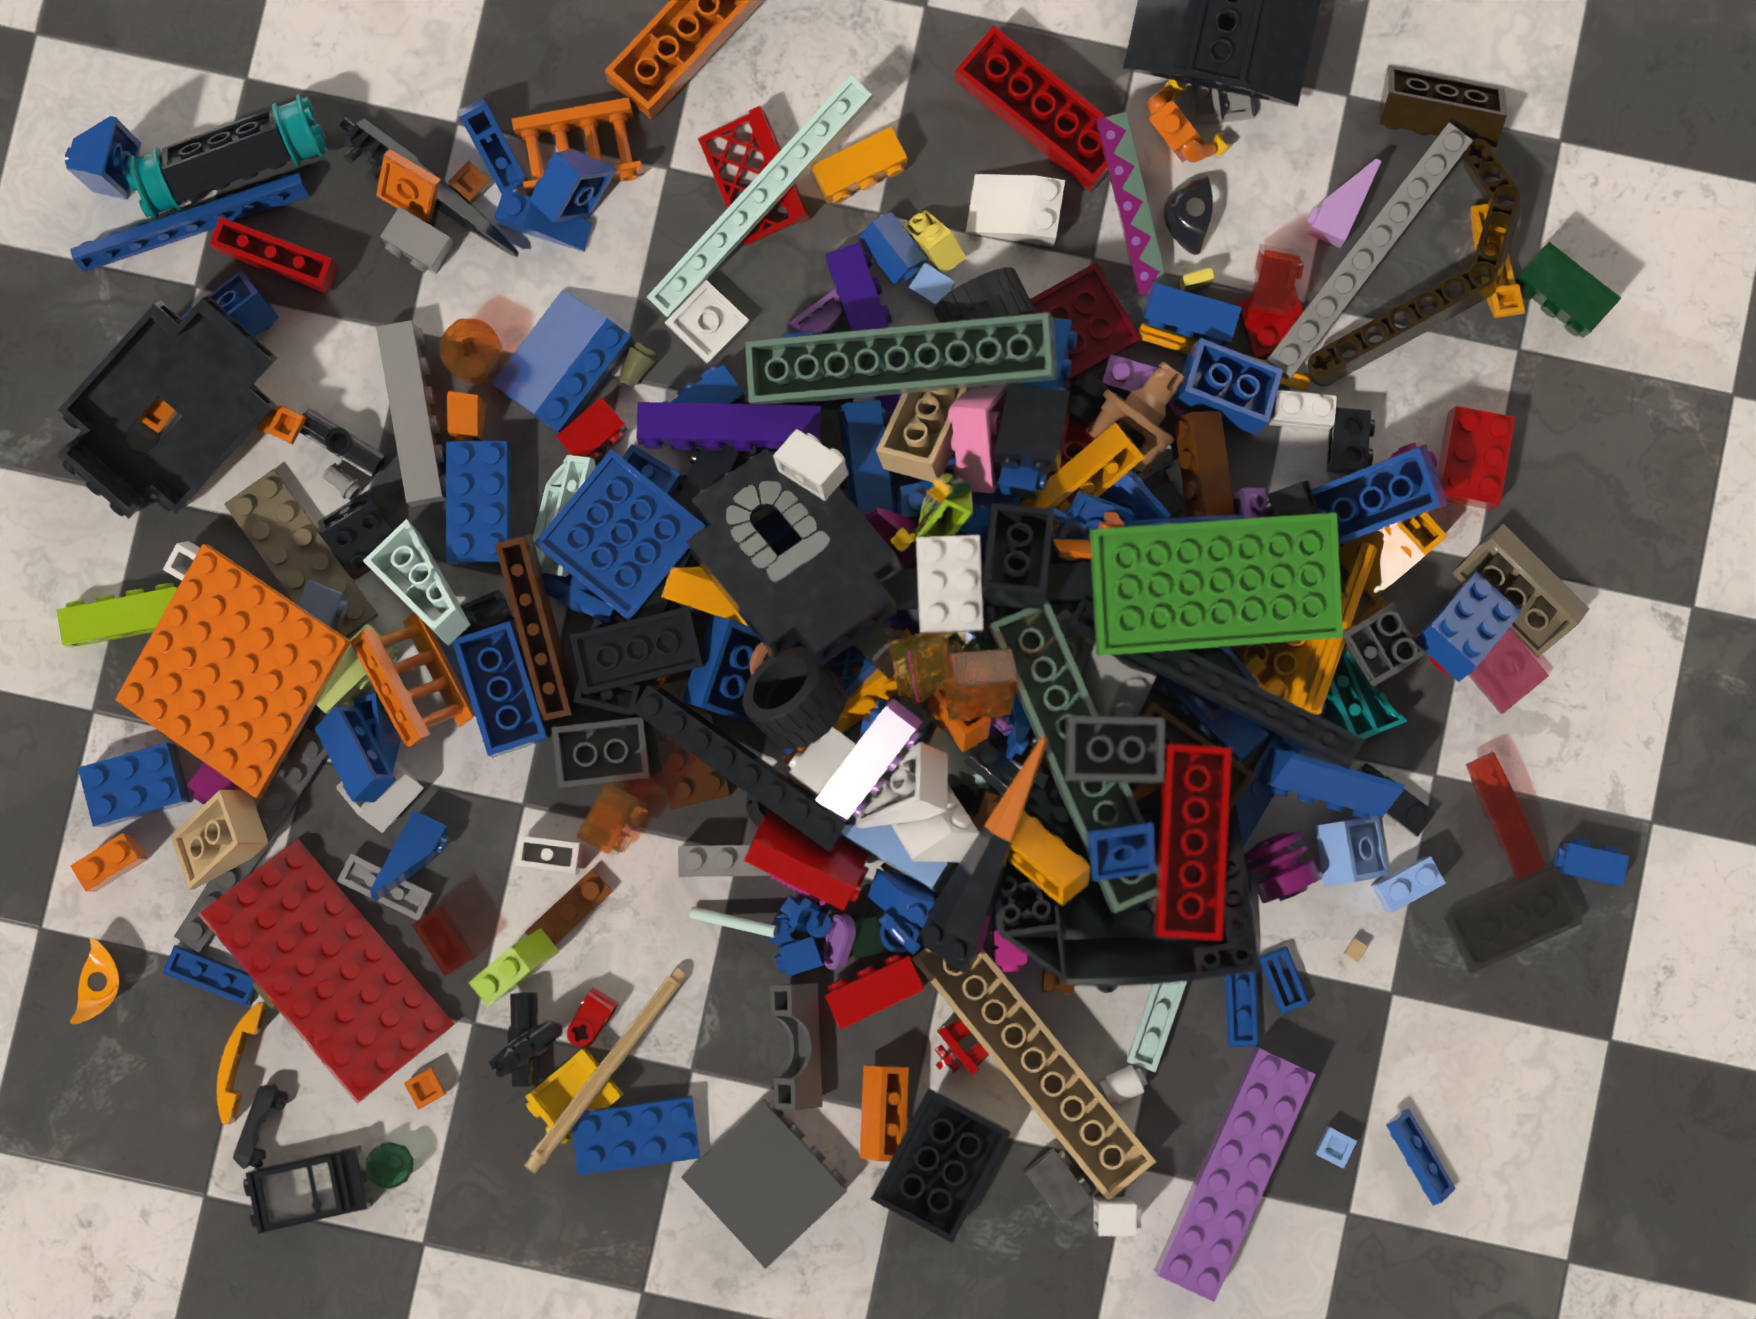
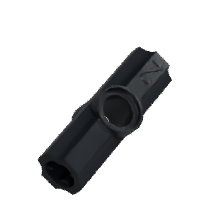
[299,408,387,478]
[508,992,540,1087]

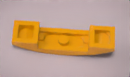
[1470,203,1525,318]
[217,1002,269,1125]

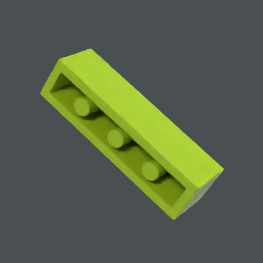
[56,583,178,648]

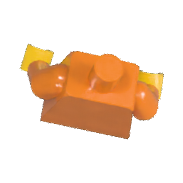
[1147,80,1232,163]

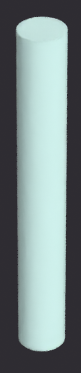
[689,906,778,938]

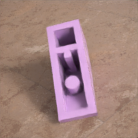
[1307,159,1381,248]

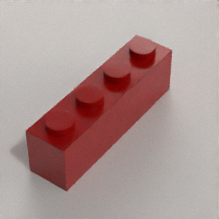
[209,217,339,294]

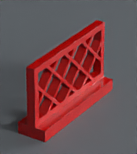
[698,106,811,247]

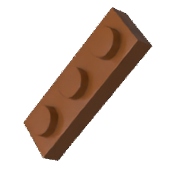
[525,869,613,946]

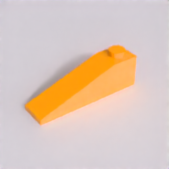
[661,567,748,626]

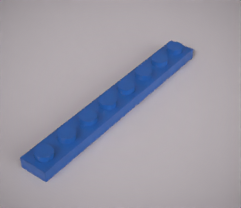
[70,173,310,272]

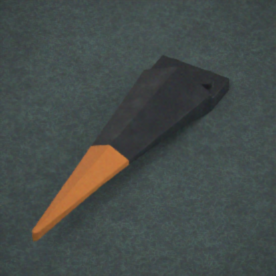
[916,737,1048,973]

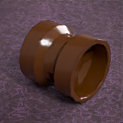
[1042,967,1075,995]

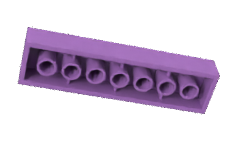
[1154,1046,1316,1302]

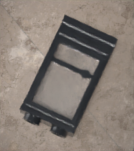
[243,1145,373,1234]

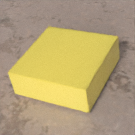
[1179,268,1214,291]

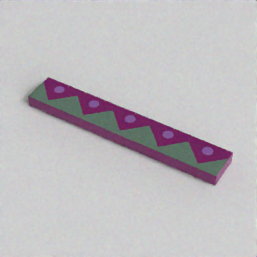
[1096,111,1168,296]

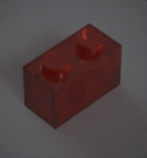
[411,907,476,976]

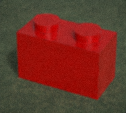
[556,397,627,463]

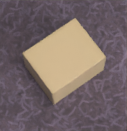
[1343,938,1368,963]

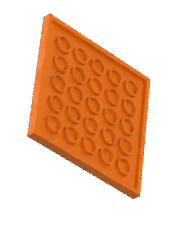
[115,544,352,798]

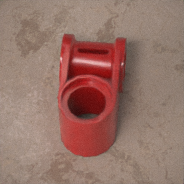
[567,987,619,1047]

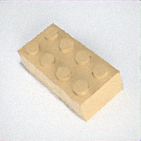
[876,386,983,482]

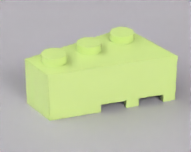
[316,623,399,714]

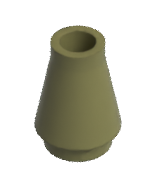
[619,341,657,388]

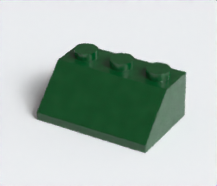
[1515,242,1621,338]

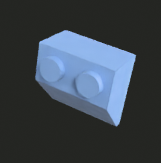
[1314,816,1389,886]

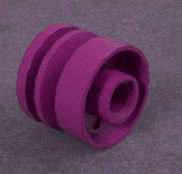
[1244,830,1322,903]

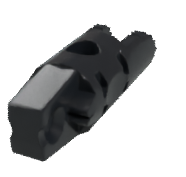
[488,1020,564,1078]

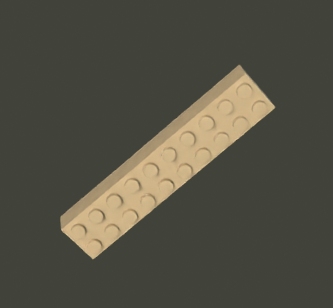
[912,947,1156,1201]

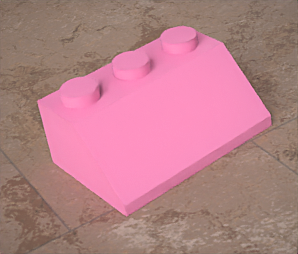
[948,384,1008,493]

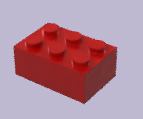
[1437,406,1515,510]
[825,952,925,1030]

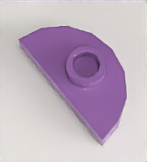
[788,288,842,335]

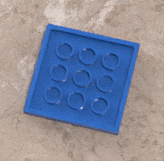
[533,449,707,621]

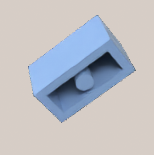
[1371,856,1446,913]

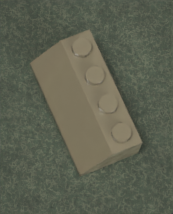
[1452,524,1589,658]

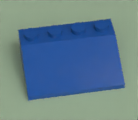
[491,289,634,434]

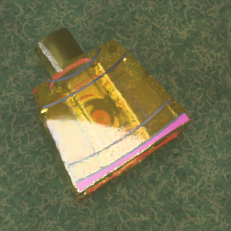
[889,633,963,704]

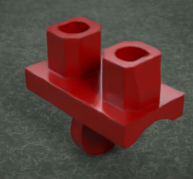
[934,1019,989,1076]

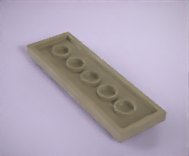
[224,469,378,638]

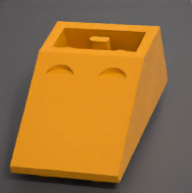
[1339,513,1447,599]

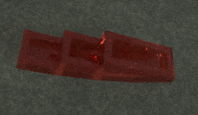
[1465,752,1545,879]

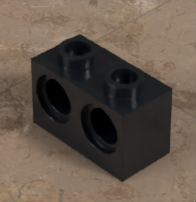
[1326,407,1375,474]

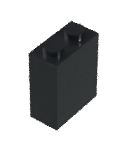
[995,383,1072,473]

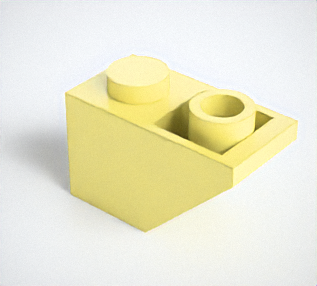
[903,209,966,274]

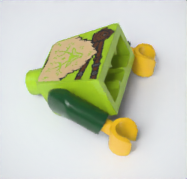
[890,473,973,552]

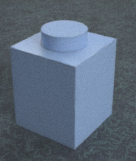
[908,263,955,310]

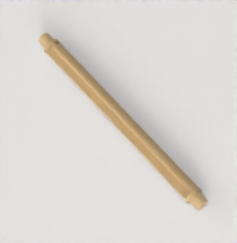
[524,968,687,1174]

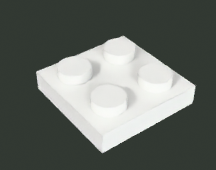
[665,280,750,365]

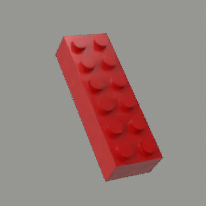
[954,25,1108,192]
[1154,744,1231,940]

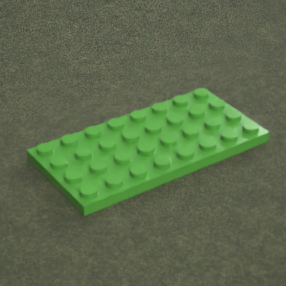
[1090,513,1343,656]

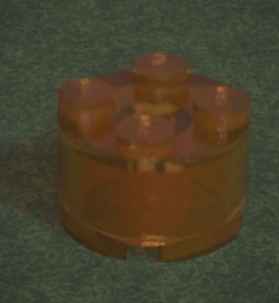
[440,318,505,385]

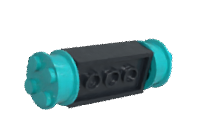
[126,94,328,219]

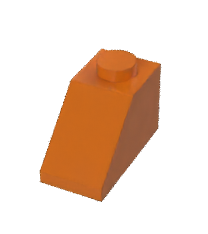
[447,391,487,441]

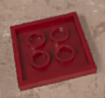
[1030,262,1141,384]

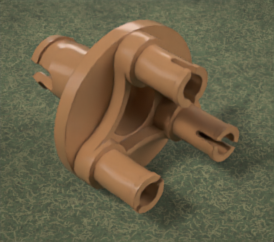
[1086,361,1185,473]

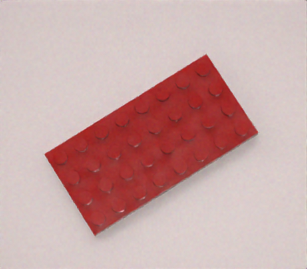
[199,839,454,1105]

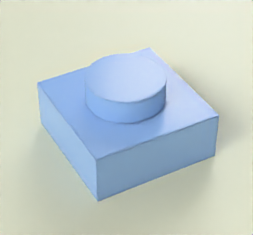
[1314,1126,1357,1169]

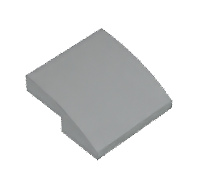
[1187,83,1254,124]

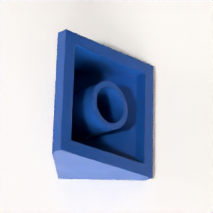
[1085,823,1155,882]

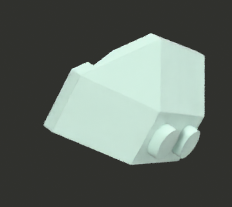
[533,455,596,577]

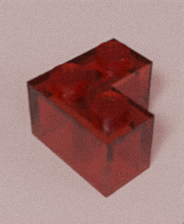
[1249,244,1304,316]

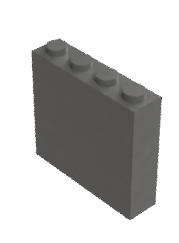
[681,1099,847,1269]

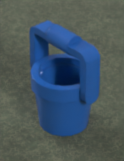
[878,912,921,955]

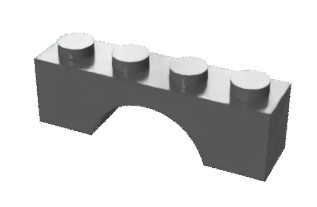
[770,983,823,1110]

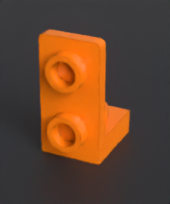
[1053,512,1124,561]

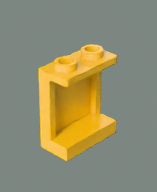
[525,1047,623,1144]

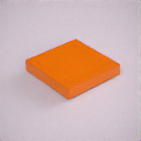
[376,149,441,224]

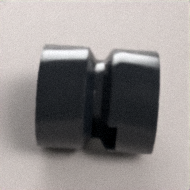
[1070,372,1110,428]

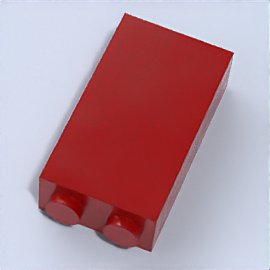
[743,808,869,910]

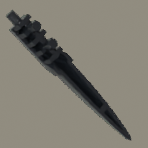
[340,117,519,257]

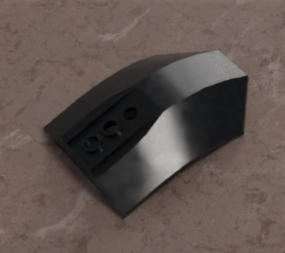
[1123,0,1321,107]
[995,804,1261,987]

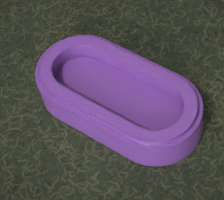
[820,913,856,970]

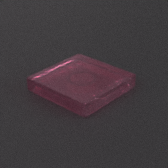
[1468,629,1549,714]

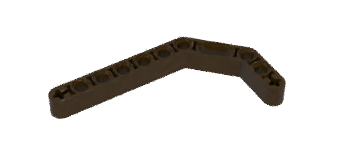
[1308,138,1521,386]

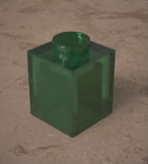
[852,911,884,958]

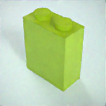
[469,928,560,1007]

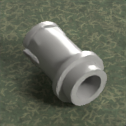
[323,463,362,501]

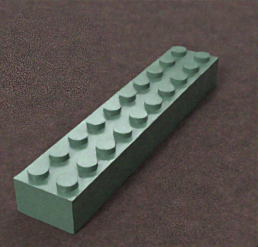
[745,313,1058,405]
[989,600,1158,913]

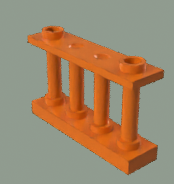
[512,97,644,195]
[351,613,475,749]

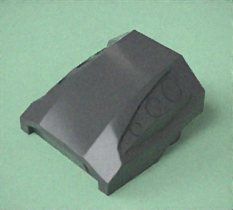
[1343,602,1424,687]

